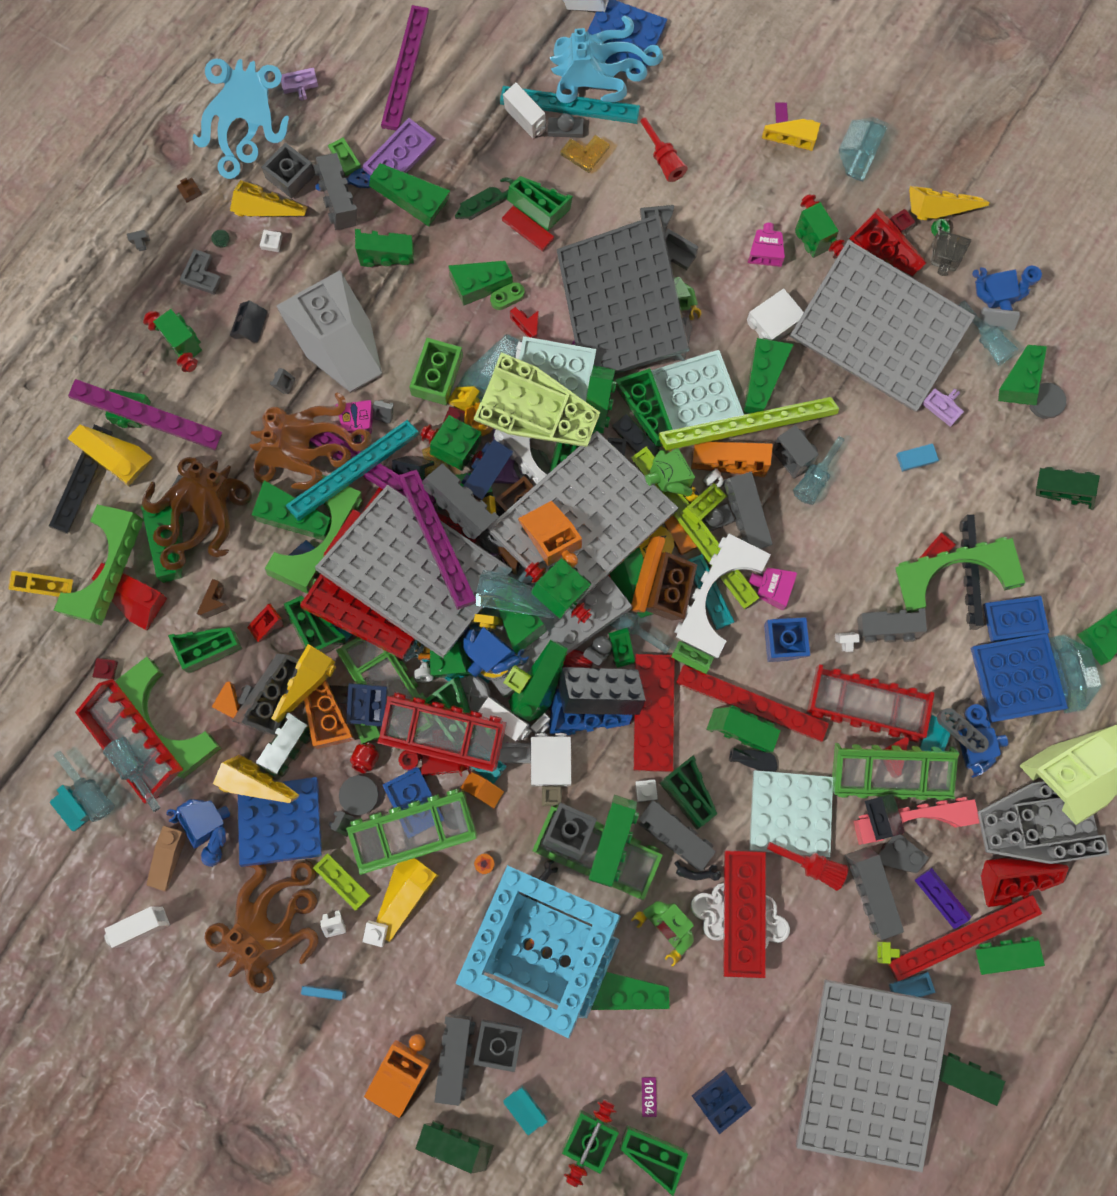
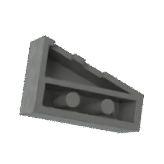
[857,608,927,643]

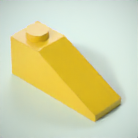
[762,119,820,151]
[8,570,73,597]

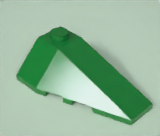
[609,547,653,618]
[508,639,568,721]

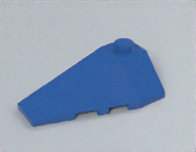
[550,689,632,735]

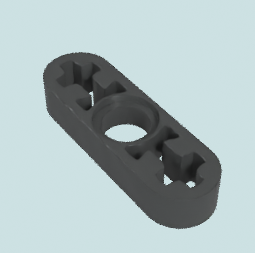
[937,708,989,753]

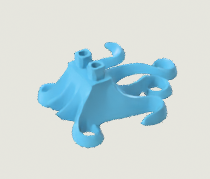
[550,16,663,103]
[193,59,289,179]

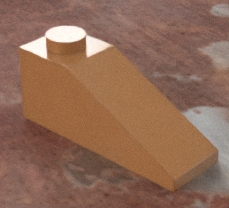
[146,826,187,891]

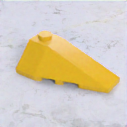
[230,180,308,217]
[909,186,989,220]
[67,424,153,487]
[271,644,336,723]
[213,754,299,803]
[376,858,439,942]

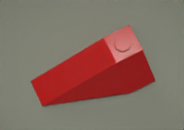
[849,208,927,276]
[91,563,167,631]
[981,858,1069,907]

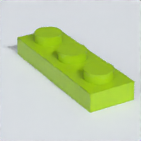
[683,483,727,525]
[313,853,371,911]

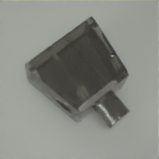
[931,230,972,276]

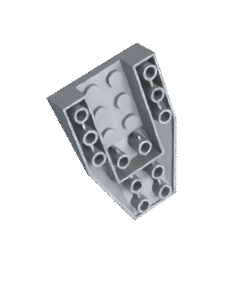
[276,270,382,393]
[977,781,1110,864]

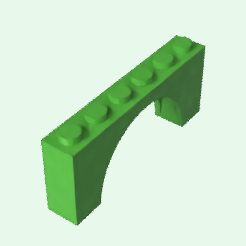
[265,474,363,593]
[54,504,144,626]
[895,537,1025,613]
[110,657,222,779]

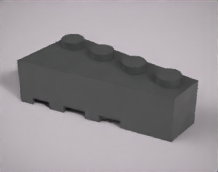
[313,153,357,230]
[422,464,499,540]
[723,472,773,549]
[232,654,299,735]
[636,800,716,872]
[844,847,904,940]
[434,1013,476,1106]

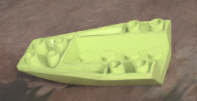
[474,352,600,447]
[1020,725,1117,825]

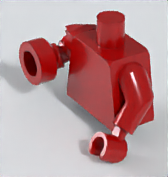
[398,729,471,777]

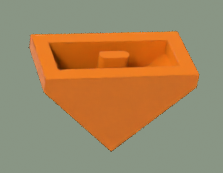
[212,681,240,718]
[460,772,504,809]

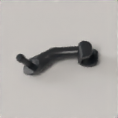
[525,860,558,902]
[675,861,721,881]

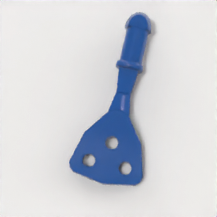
[315,168,370,191]

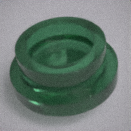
[211,230,230,248]

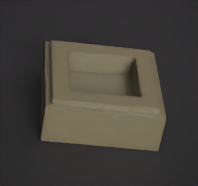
[542,786,562,806]

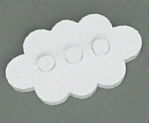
[691,883,790,948]

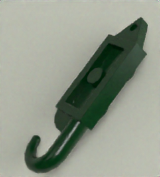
[455,177,514,221]

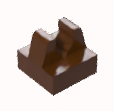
[177,178,202,203]

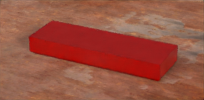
[502,205,554,252]

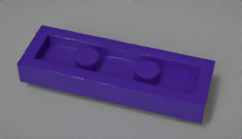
[915,868,972,929]

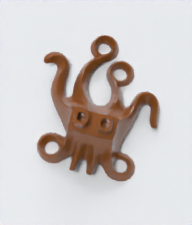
[249,392,372,490]
[204,860,318,993]

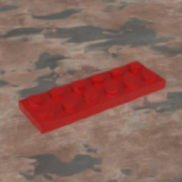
[633,654,674,772]
[723,851,766,978]

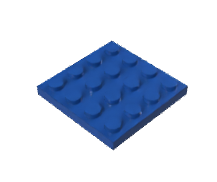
[588,0,667,74]
[970,633,1068,723]
[238,777,322,867]

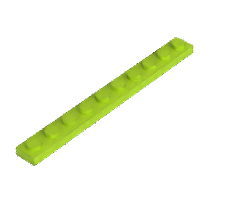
[659,397,839,450]
[631,447,759,610]

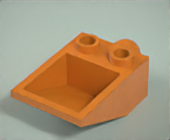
[518,501,582,568]
[364,1034,431,1118]

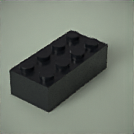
[558,667,646,715]

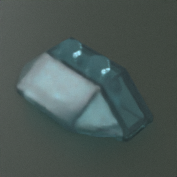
[838,117,889,182]
[1049,635,1101,714]

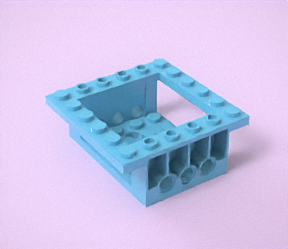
[455,865,621,1038]

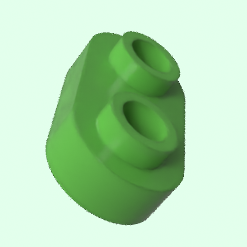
[490,283,525,310]

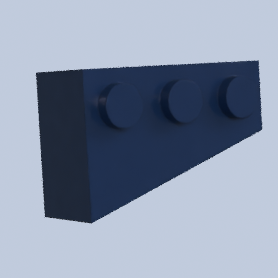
[461,439,513,501]

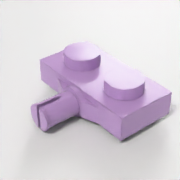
[281,67,318,100]
[922,389,964,427]

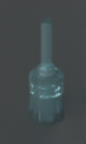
[959,300,1018,366]
[793,436,845,505]
[610,611,670,654]
[102,736,161,812]
[53,751,115,822]

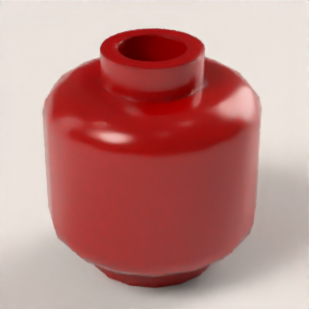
[350,742,379,773]

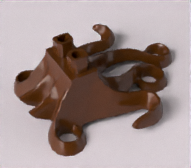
[142,457,252,570]

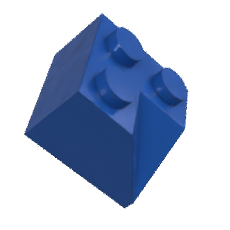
[764,618,810,662]

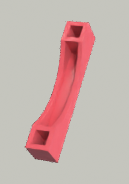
[853,797,979,845]

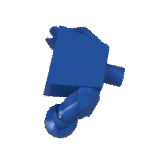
[972,265,1042,311]
[463,624,529,677]
[958,704,1008,778]
[167,799,230,867]

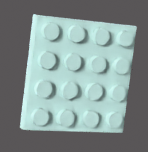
[519,336,596,402]
[651,350,744,430]
[749,770,833,857]

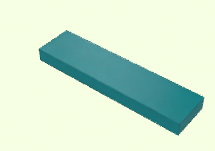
[688,554,735,631]

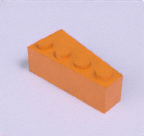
[691,442,773,477]
[304,680,355,749]

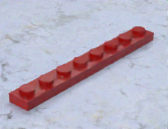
[676,665,829,742]
[888,895,1042,982]

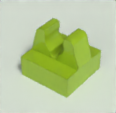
[503,665,532,694]
[877,942,900,964]

